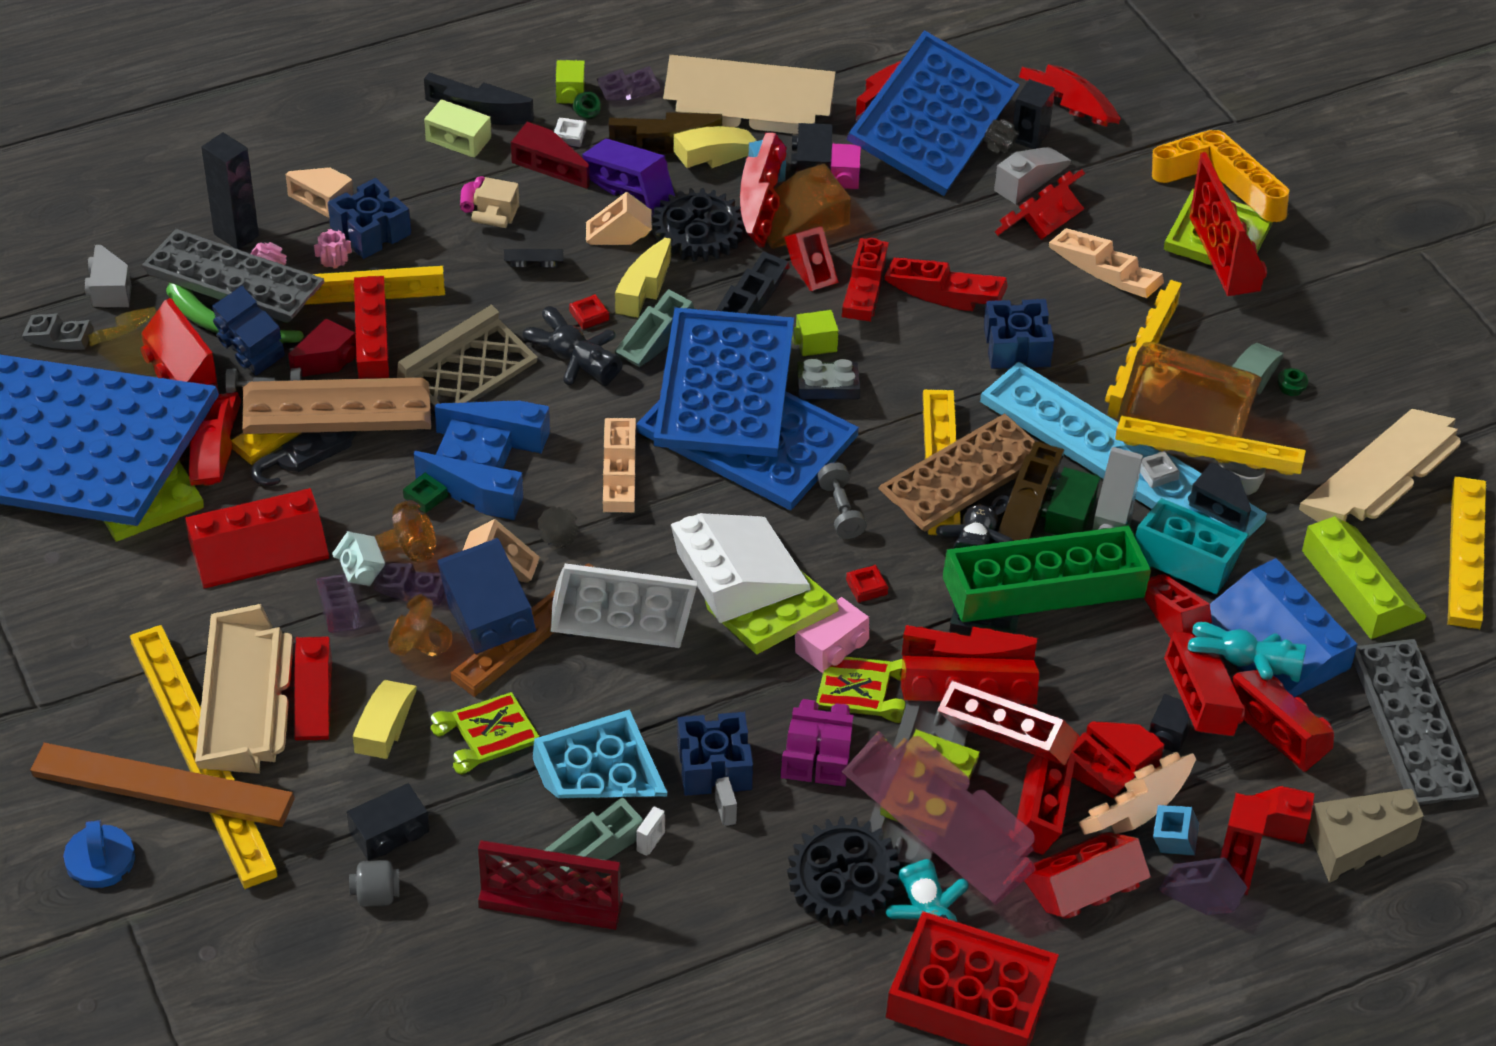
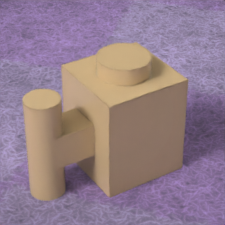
[471,177,519,228]

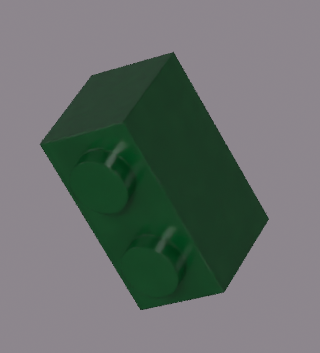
[1041,467,1100,535]

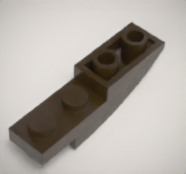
[609,112,722,154]
[998,441,1064,541]

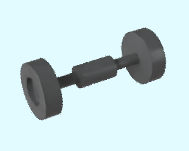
[226,368,303,394]
[817,463,867,539]

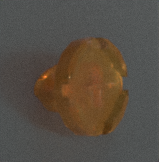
[375,499,436,563]
[388,594,453,657]

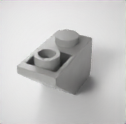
[85,245,132,307]

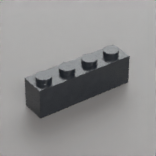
[201,132,259,250]

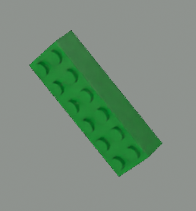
[942,526,1151,622]

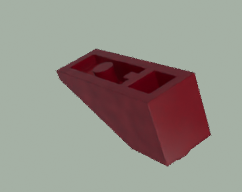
[511,122,590,189]

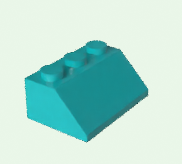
[1135,498,1248,594]

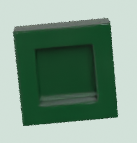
[403,472,448,513]

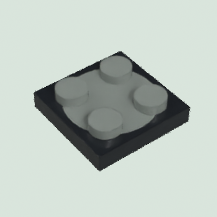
[797,359,860,400]

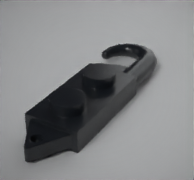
[251,431,358,486]

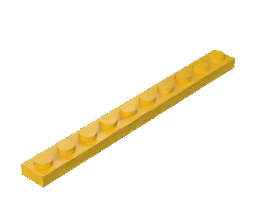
[130,625,277,889]

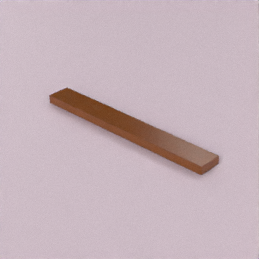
[30,743,295,827]

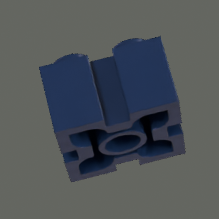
[328,178,411,259]
[213,286,285,376]
[984,299,1054,369]
[677,712,753,796]

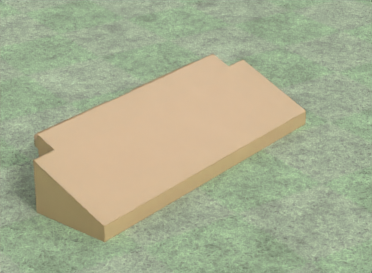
[663,55,836,134]
[1299,409,1461,522]
[195,604,294,774]

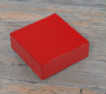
[569,294,609,330]
[846,565,888,603]

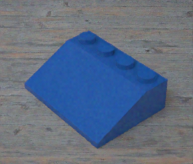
[1210,558,1357,697]

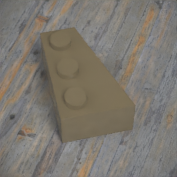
[1308,789,1423,883]

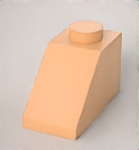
[285,168,354,218]
[586,192,652,245]
[462,519,540,583]

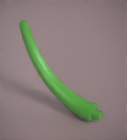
[166,282,304,343]

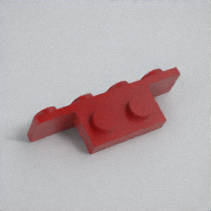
[994,169,1086,240]

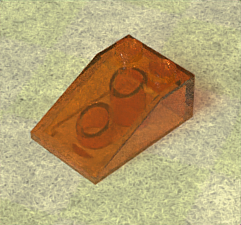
[766,163,851,249]

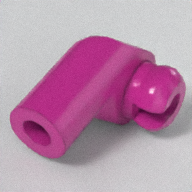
[460,176,485,213]

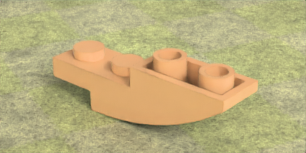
[1079,752,1196,835]

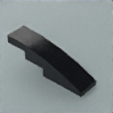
[716,251,790,314]

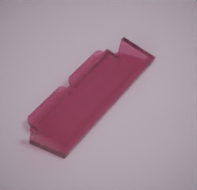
[842,731,1037,906]

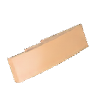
[1049,228,1164,298]
[603,418,636,512]

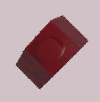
[288,319,357,377]

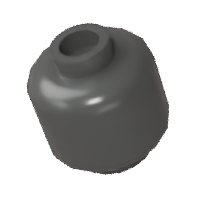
[349,860,400,907]

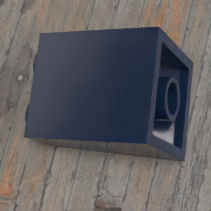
[437,538,536,654]

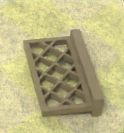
[397,304,537,411]

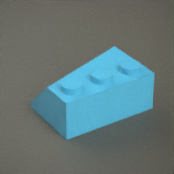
[533,709,667,798]

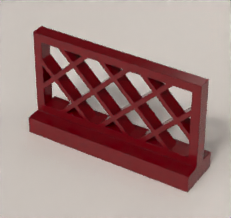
[478,840,623,930]

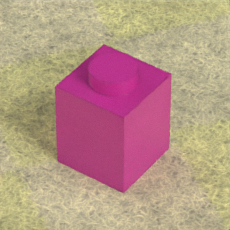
[830,144,861,189]

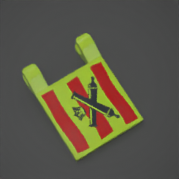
[816,657,906,723]
[431,692,539,775]

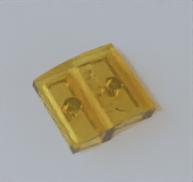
[88,307,156,347]

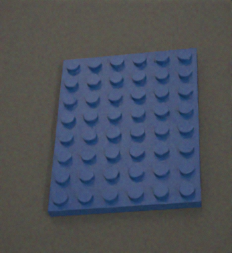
[0,355,219,526]

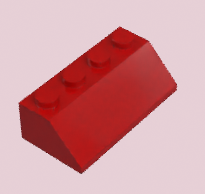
[185,488,329,589]

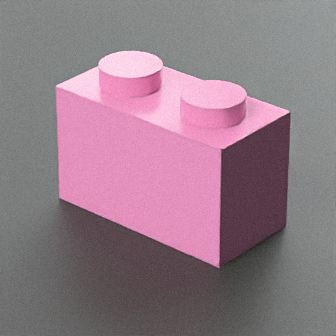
[795,597,869,673]

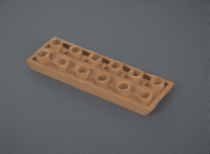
[243,378,431,434]
[879,413,1035,532]

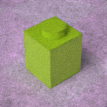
[556,60,585,103]
[792,310,838,356]

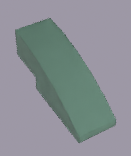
[614,289,695,367]
[1222,343,1284,405]
[545,797,644,873]

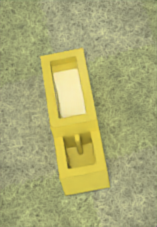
[674,126,756,168]
[615,238,671,318]
[353,680,417,759]

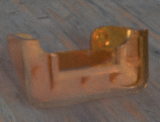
[1116,342,1262,438]

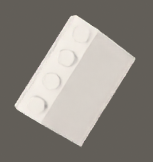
[671,513,810,623]
[551,564,697,648]

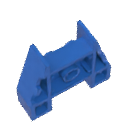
[414,401,550,520]

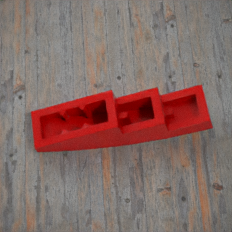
[1024,704,1136,799]

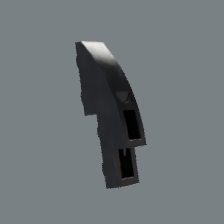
[424,72,534,125]

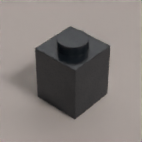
[1149,694,1192,753]

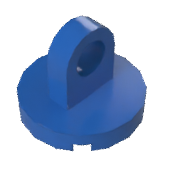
[63,820,135,888]

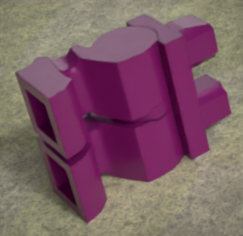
[781,699,854,787]

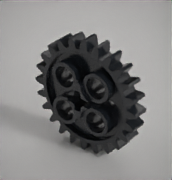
[652,188,745,262]
[787,816,901,926]

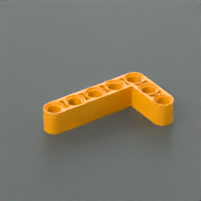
[1152,130,1289,222]

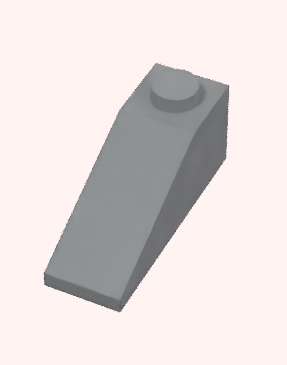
[994,147,1071,204]
[1093,447,1143,530]

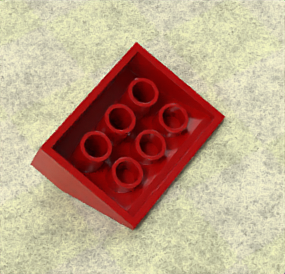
[1190,152,1267,296]
[886,911,1059,1046]

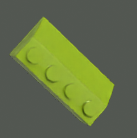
[1302,516,1426,640]

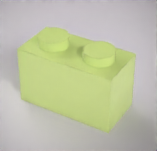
[424,99,491,158]

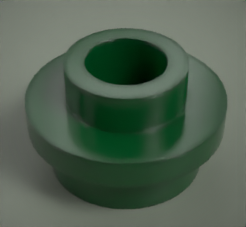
[573,92,601,119]
[1277,368,1308,396]

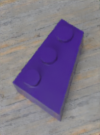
[582,138,675,215]

